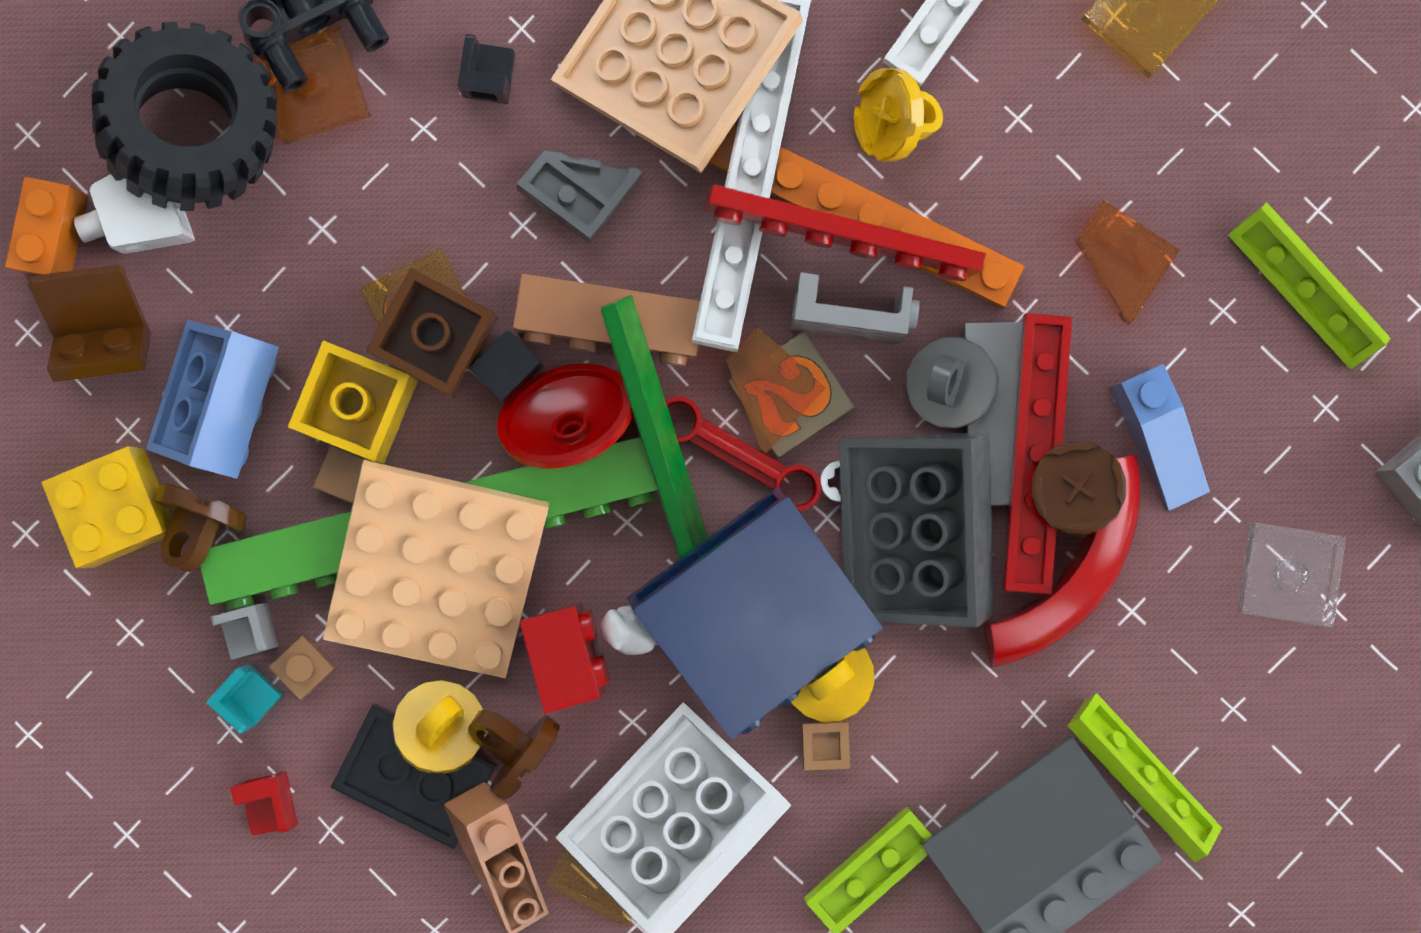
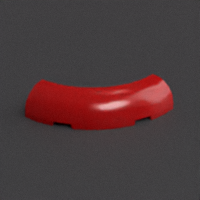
[983,455,1140,668]

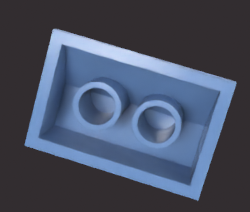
[146,320,279,479]

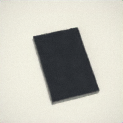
[330,703,497,849]

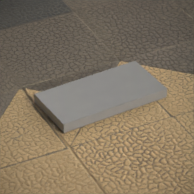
[963,322,1023,505]

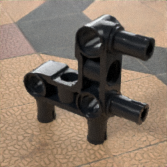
[238,0,389,93]

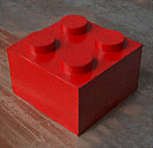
[519,603,610,714]

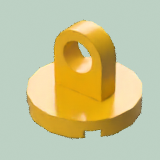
[853,68,943,162]
[791,648,874,722]
[393,680,483,774]

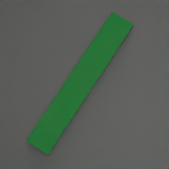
[600,295,708,559]

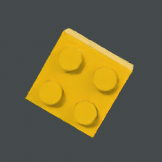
[288,340,418,464]
[41,446,172,568]

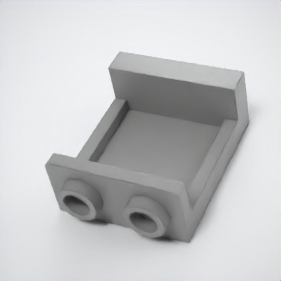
[790,272,920,344]

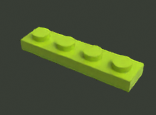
[1228,202,1391,370]
[1067,693,1222,863]

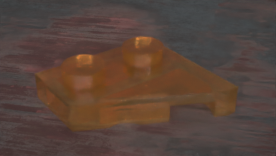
[1075,200,1180,325]
[726,326,825,454]

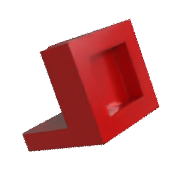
[230,771,298,835]

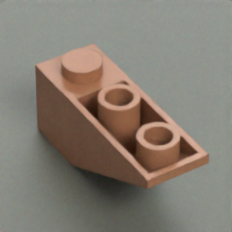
[444,782,549,933]

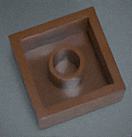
[366,268,498,398]

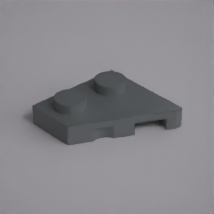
[517,149,643,244]

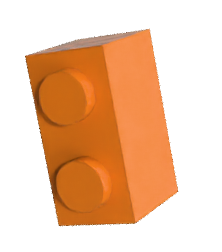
[5,176,88,276]

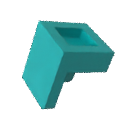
[206,664,285,734]

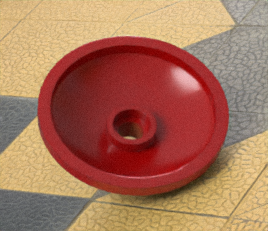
[497,363,633,469]

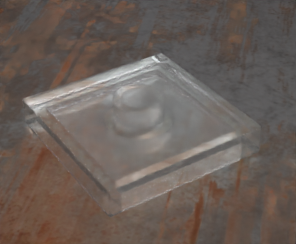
[1238,522,1346,628]

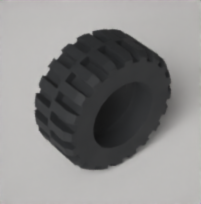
[91,21,278,211]

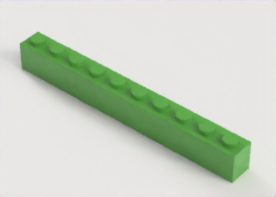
[200,437,658,611]

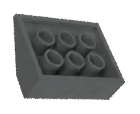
[839,433,994,627]
[920,735,1163,933]

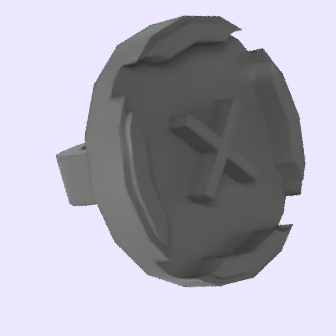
[906,337,999,429]

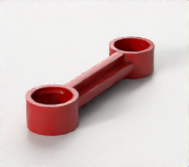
[665,396,821,511]

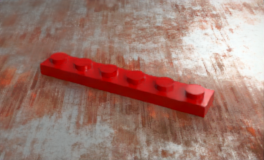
[704,184,986,281]
[1002,313,1073,594]

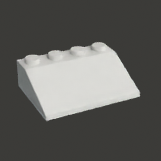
[556,702,791,933]

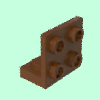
[29,265,151,382]

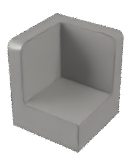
[210,603,280,660]

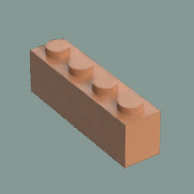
[513,273,700,367]

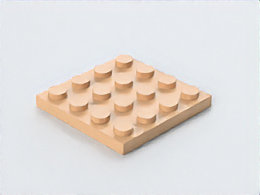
[551,0,803,173]
[323,460,549,679]

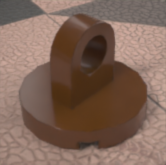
[1032,441,1127,535]
[153,483,247,572]
[468,710,560,800]

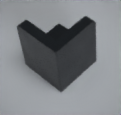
[457,34,515,104]
[469,331,544,403]

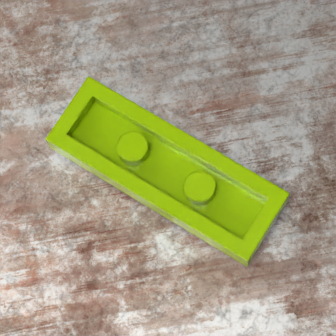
[803,806,932,933]

